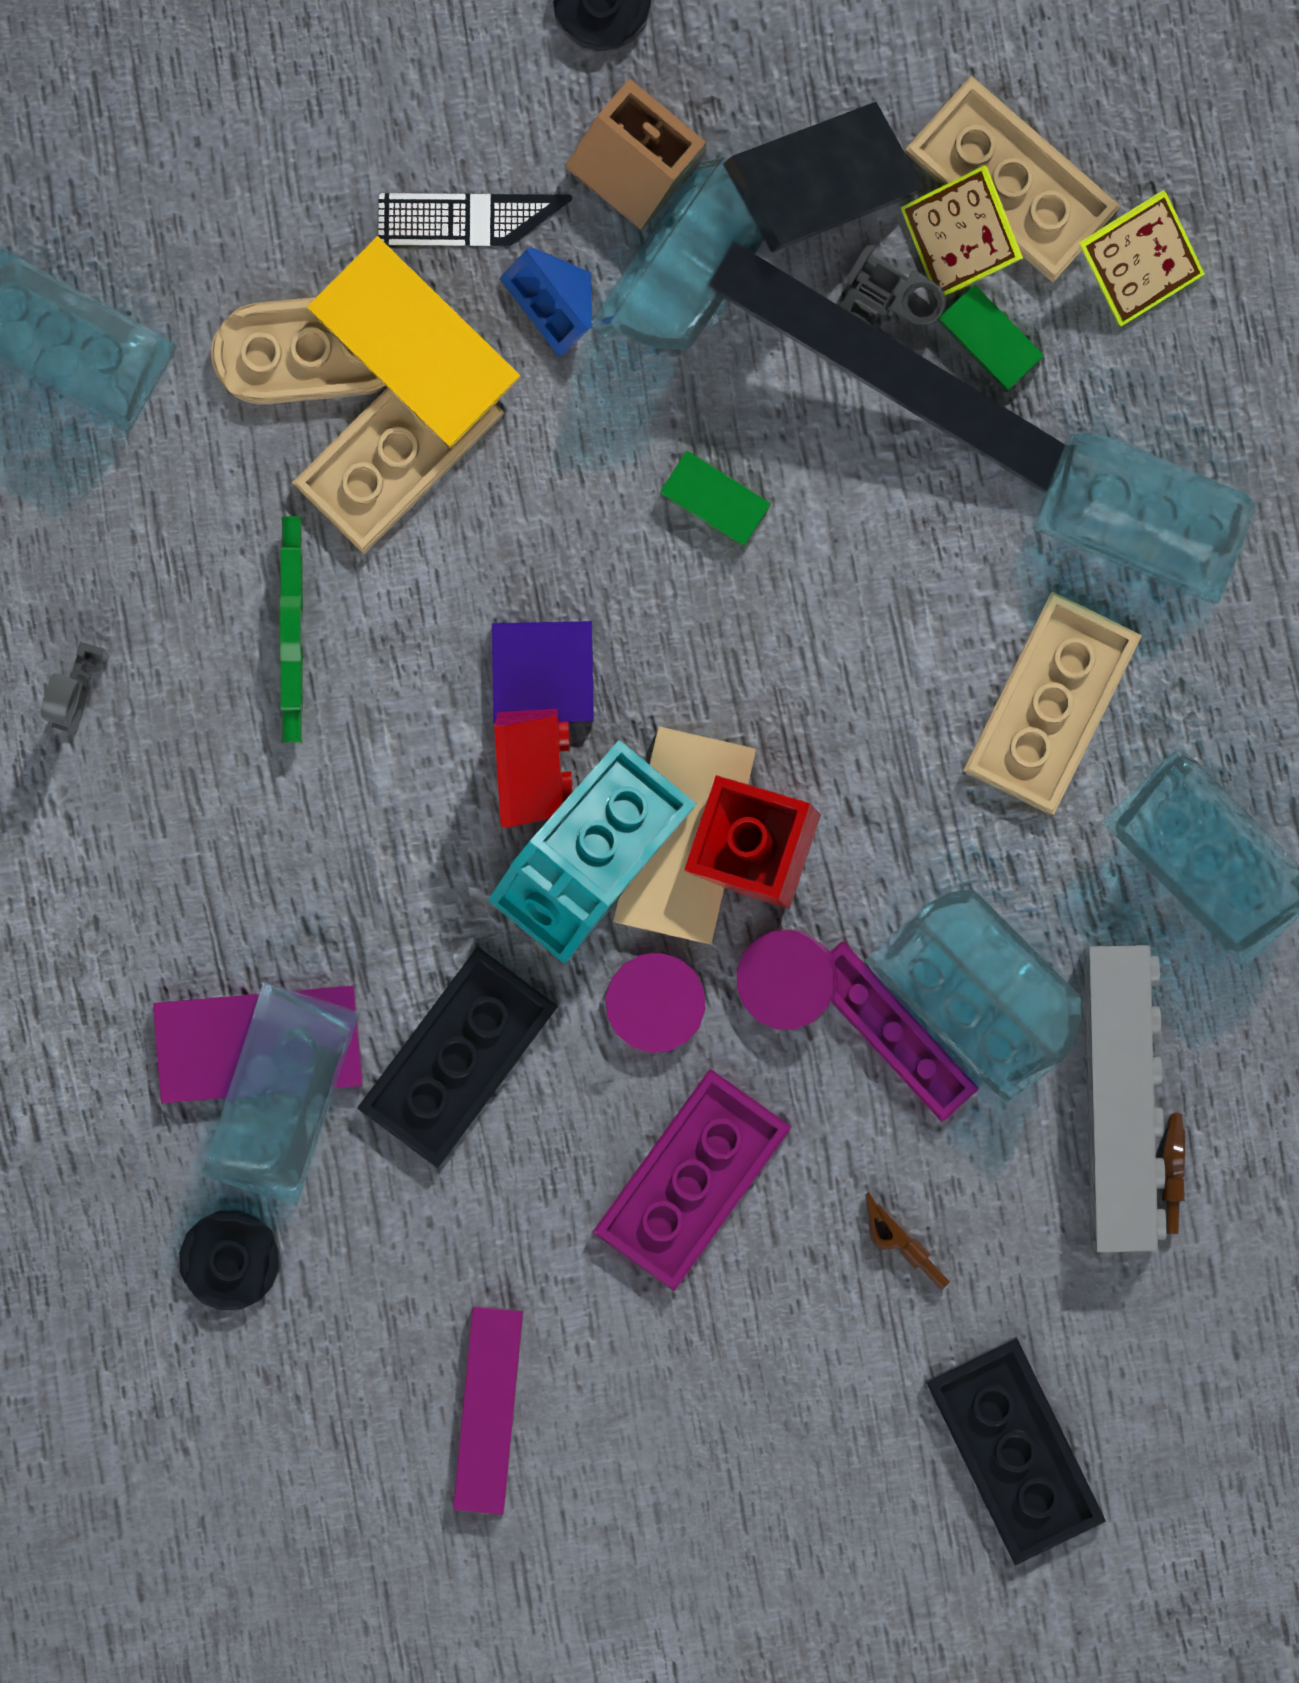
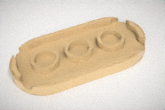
[211,297,387,405]

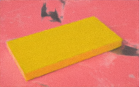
[307,236,521,449]

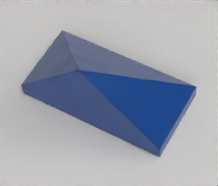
[499,247,592,357]

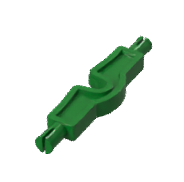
[280,516,303,743]

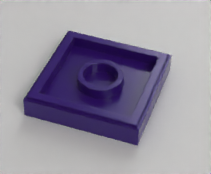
[492,621,594,725]

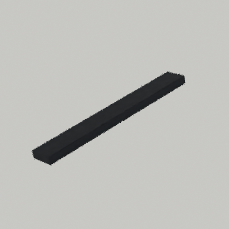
[705,241,1072,493]

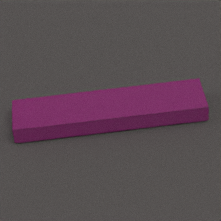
[830,940,979,1123]
[453,1306,524,1515]

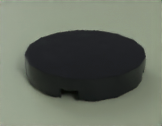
[553,0,651,51]
[179,1210,281,1311]

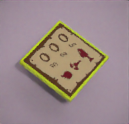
[900,166,1023,299]
[1078,190,1205,327]

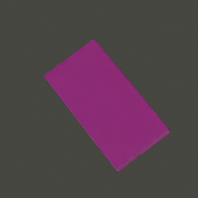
[153,985,363,1104]
[592,1068,792,1291]

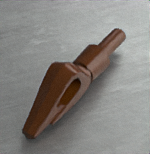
[1162,1113,1186,1234]
[865,1191,950,1290]

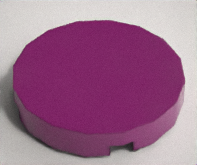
[737,929,837,1030]
[606,953,706,1053]

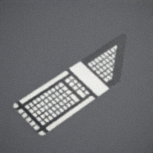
[378,193,572,246]

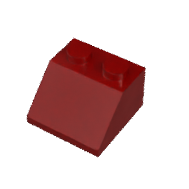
[494,709,573,828]
[684,775,821,910]

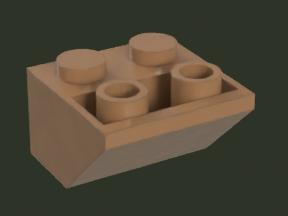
[565,78,706,231]

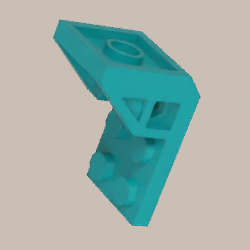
[488,740,697,964]

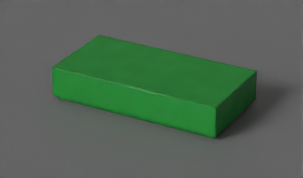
[938,284,1044,392]
[660,450,771,548]

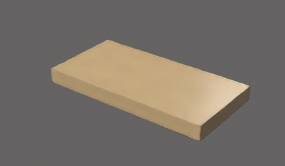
[905,75,1121,283]
[292,387,504,555]
[963,591,1142,816]
[613,726,756,945]

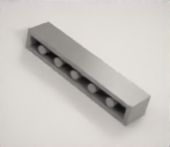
[1084,945,1166,1252]

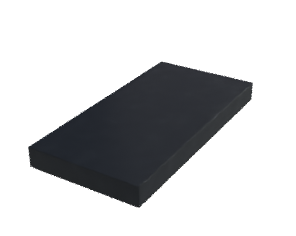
[723,102,924,253]
[357,946,559,1169]
[925,1336,1106,1566]

